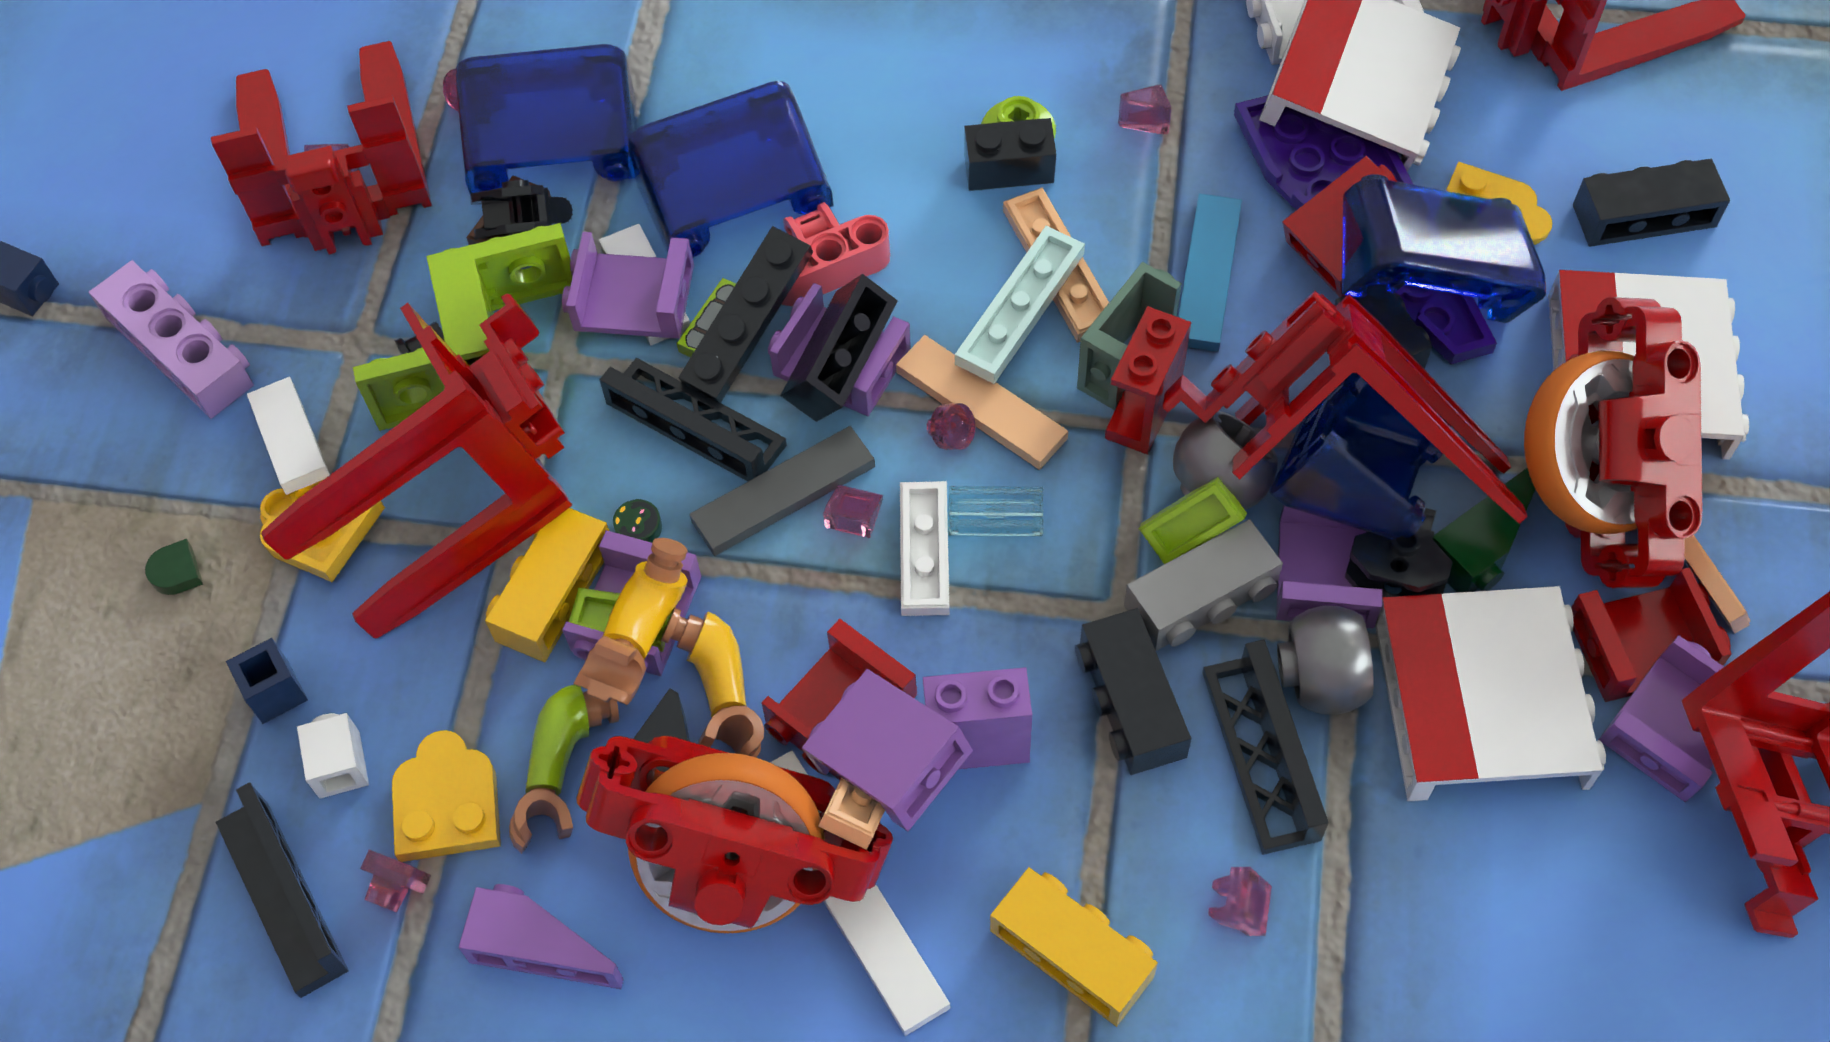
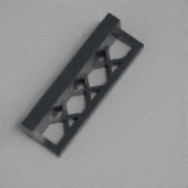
[599,358,787,481]
[1202,639,1329,855]
[216,782,349,998]

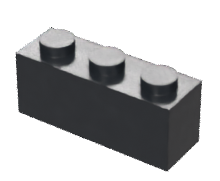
[1573,158,1730,247]
[780,274,898,422]
[1075,608,1192,775]

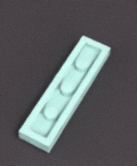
[955,226,1085,384]

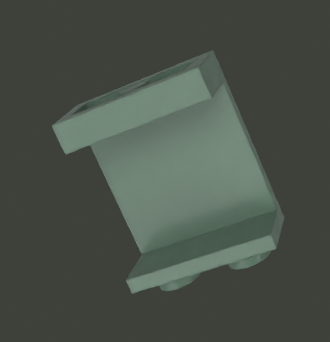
[1077,262,1182,410]

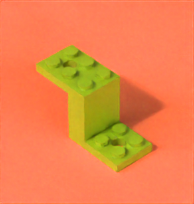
[353,223,573,431]

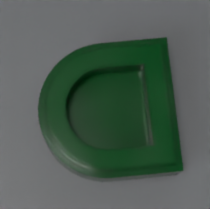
[145,539,203,595]

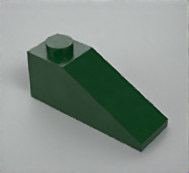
[1433,468,1535,593]

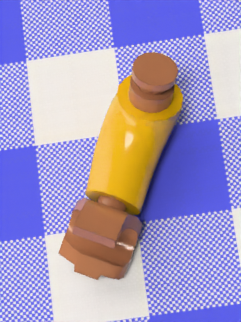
[573,538,688,705]
[660,608,764,758]

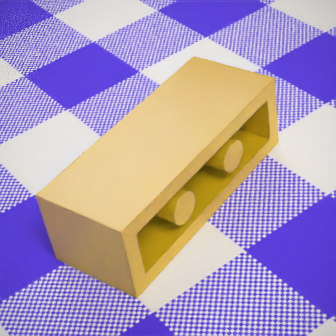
[485,508,609,663]
[990,867,1158,1027]

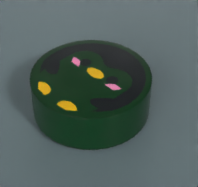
[613,499,662,543]

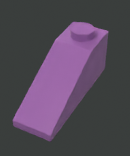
[458,884,624,989]

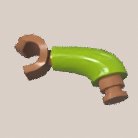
[509,684,619,853]

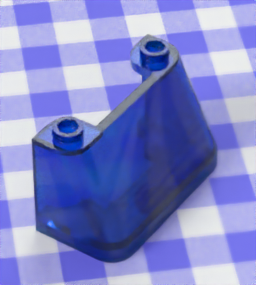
[456,44,640,194]
[628,81,834,257]
[1342,174,1546,323]
[1270,373,1451,540]

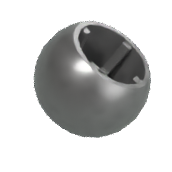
[1173,411,1278,510]
[1277,606,1374,715]

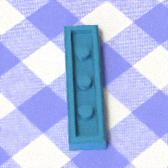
[1178,193,1242,352]

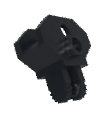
[470,180,573,240]
[1345,500,1453,597]

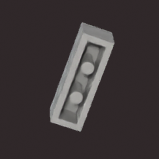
[1124,519,1283,651]

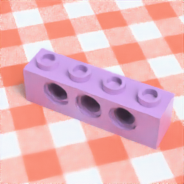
[88,260,254,419]

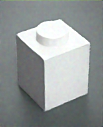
[297,713,369,799]

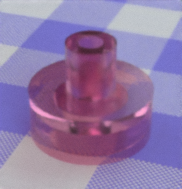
[927,403,976,450]

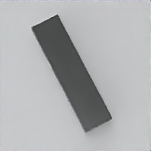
[689,426,875,556]

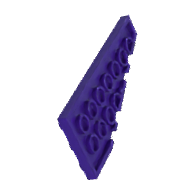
[1234,95,1497,365]

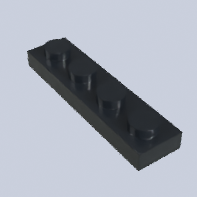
[678,226,813,403]

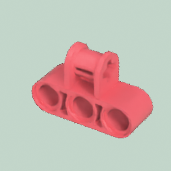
[782,202,890,306]

